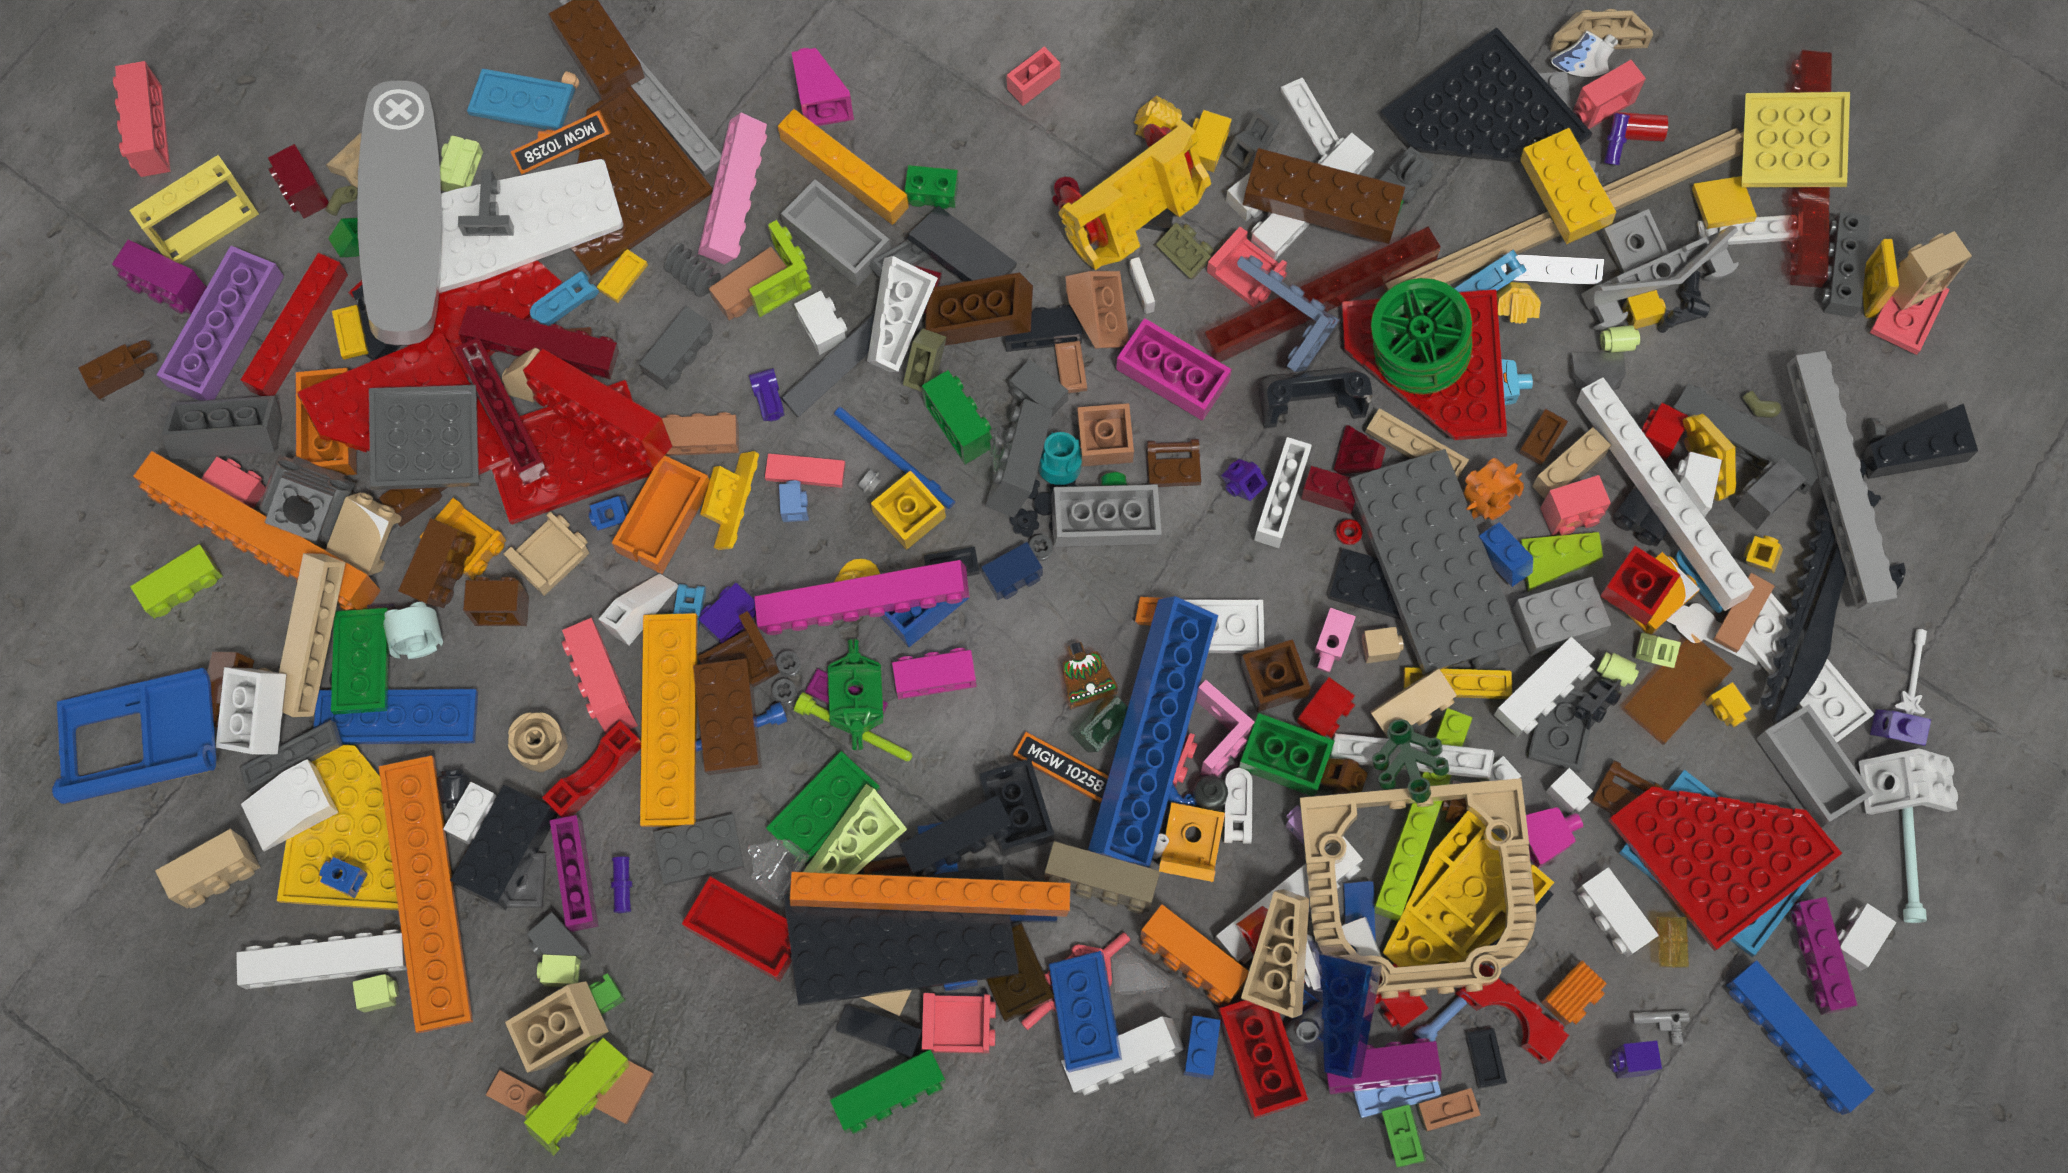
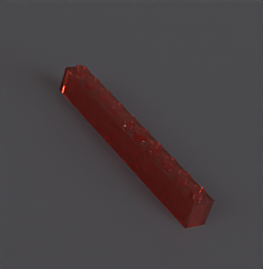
[1787,50,1832,288]
[1203,226,1441,362]

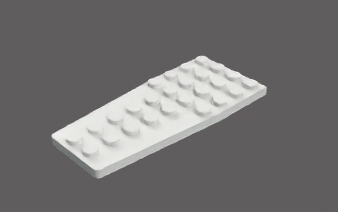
[439,159,623,293]

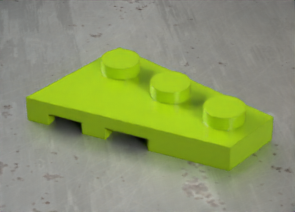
[1520,532,1603,592]

